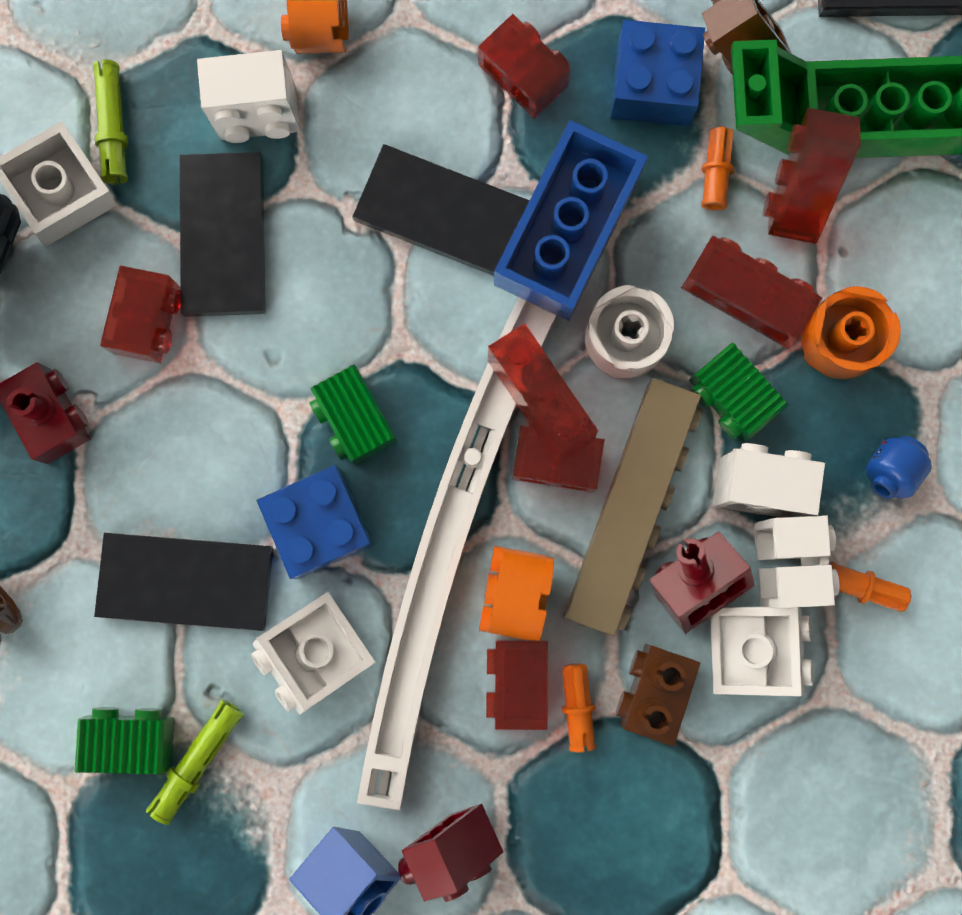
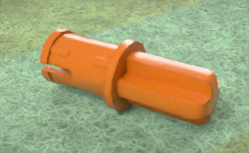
[701,126,735,211]
[829,562,912,612]
[562,663,597,752]

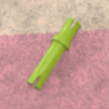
[93,59,129,185]
[146,699,245,825]

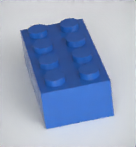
[494,120,648,321]

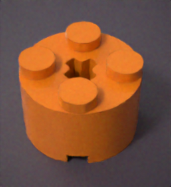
[281,0,349,54]
[801,286,901,380]
[479,546,554,641]

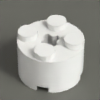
[585,285,674,379]

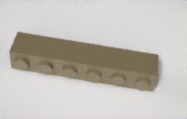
[563,378,703,636]

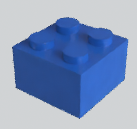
[610,20,705,126]
[256,465,374,579]

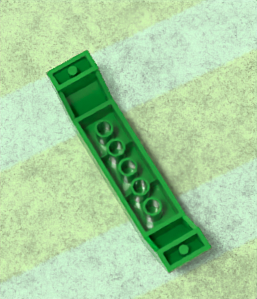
[731,40,962,160]

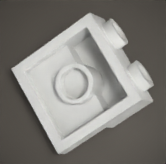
[251,592,375,715]
[711,607,814,696]

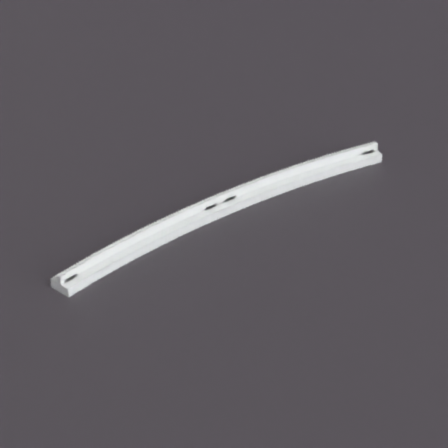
[357,297,557,811]

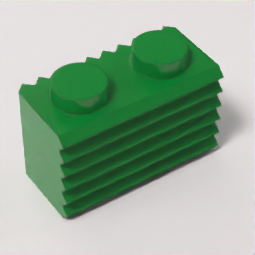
[689,342,789,443]
[309,364,398,465]
[74,707,175,775]

